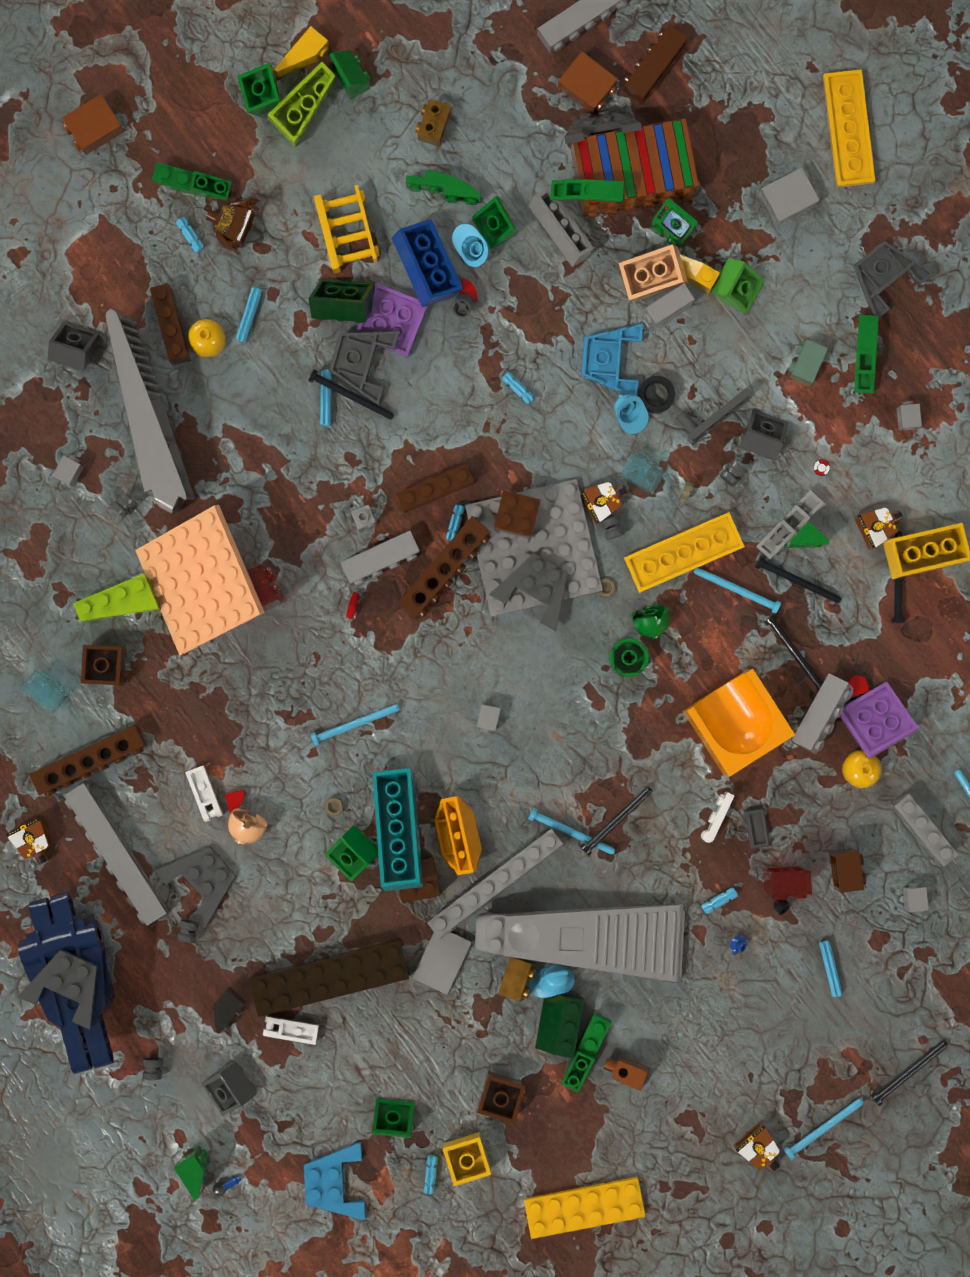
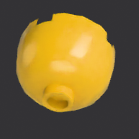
[188,319,226,358]
[842,750,882,788]

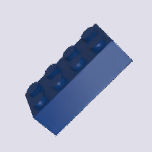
[392,219,463,307]

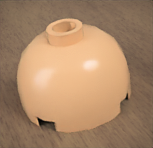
[228,808,268,845]

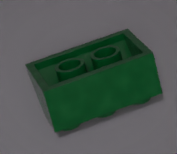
[308,279,375,323]
[535,994,584,1058]

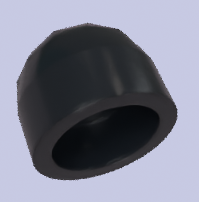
[774,898,791,915]

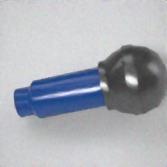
[213,1176,241,1197]

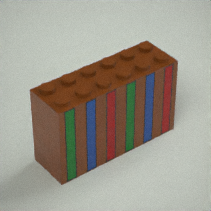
[571,118,699,218]

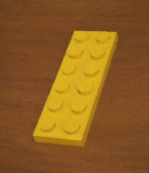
[823,69,875,188]
[624,512,745,593]
[524,1177,645,1239]

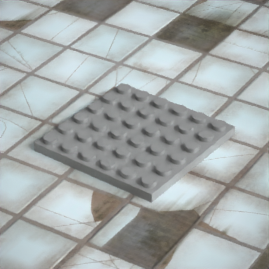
[465,479,603,617]

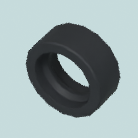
[638,376,675,414]

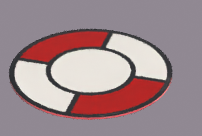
[813,459,830,476]

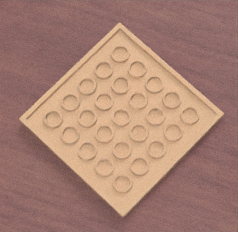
[135,505,265,655]

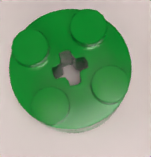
[609,638,649,677]

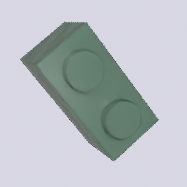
[788,339,828,386]

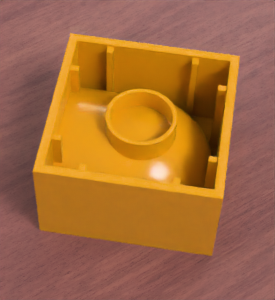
[683,669,795,777]

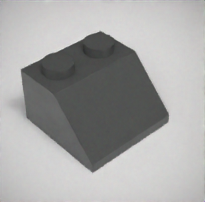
[48,321,99,371]
[740,409,789,461]
[201,1061,257,1116]

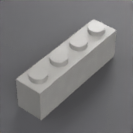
[529,187,594,267]
[340,531,420,586]
[791,674,853,755]
[890,793,959,867]

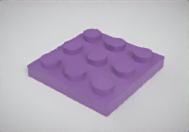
[355,283,428,358]
[840,682,919,759]

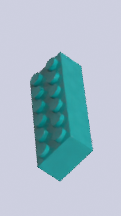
[372,768,423,891]

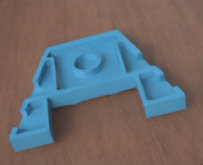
[581,324,643,396]
[304,1142,366,1220]

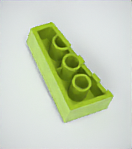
[267,62,335,147]
[73,574,161,622]

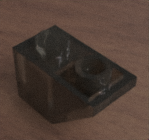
[214,987,246,1034]

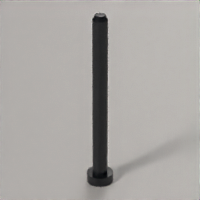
[308,369,394,419]
[891,531,905,623]
[755,555,841,603]
[764,614,823,690]
[579,787,653,856]
[870,1041,948,1106]

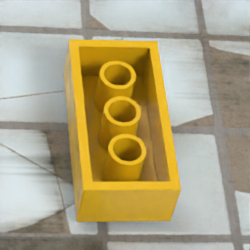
[883,523,970,579]

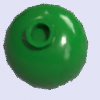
[631,605,670,639]

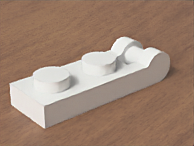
[185,765,223,822]
[701,792,734,843]
[263,1015,319,1045]

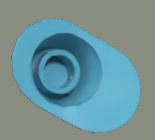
[452,224,490,267]
[614,394,649,434]
[529,964,575,998]

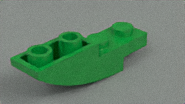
[152,162,232,201]
[406,170,481,205]
[550,179,626,202]
[854,315,879,393]
[561,1012,612,1092]

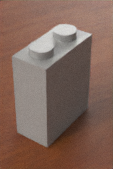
[759,167,820,226]
[642,283,695,332]

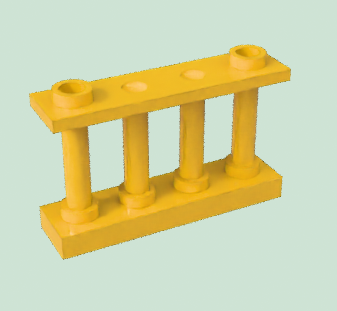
[314,185,380,274]

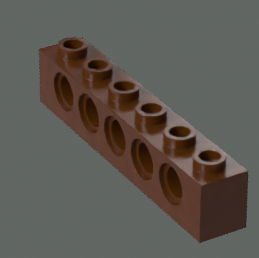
[398,516,492,619]
[29,725,147,797]

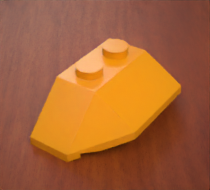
[434,796,482,875]

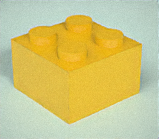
[443,1132,491,1186]

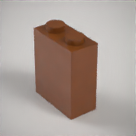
[558,51,618,114]
[62,94,125,155]

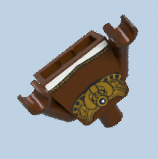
[206,196,261,255]

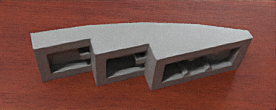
[756,489,825,559]

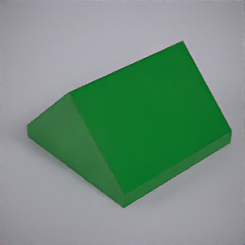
[472,196,516,249]
[784,521,829,548]
[372,1099,414,1138]

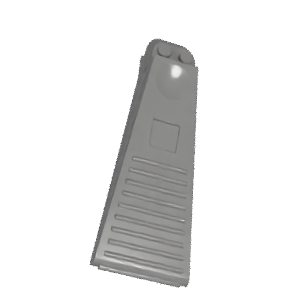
[106,309,195,514]
[475,904,685,982]

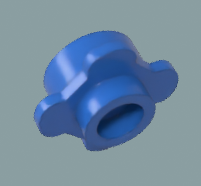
[730,935,747,955]

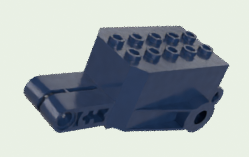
[18,892,116,1074]

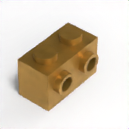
[415,99,451,147]
[498,957,536,1002]

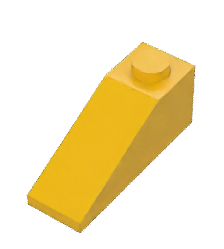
[274,26,330,78]
[680,254,720,294]

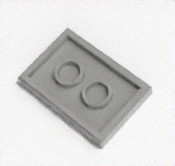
[413,932,472,995]

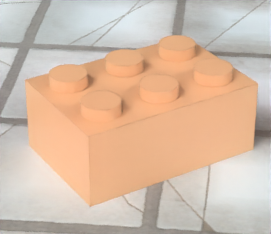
[619,244,688,302]

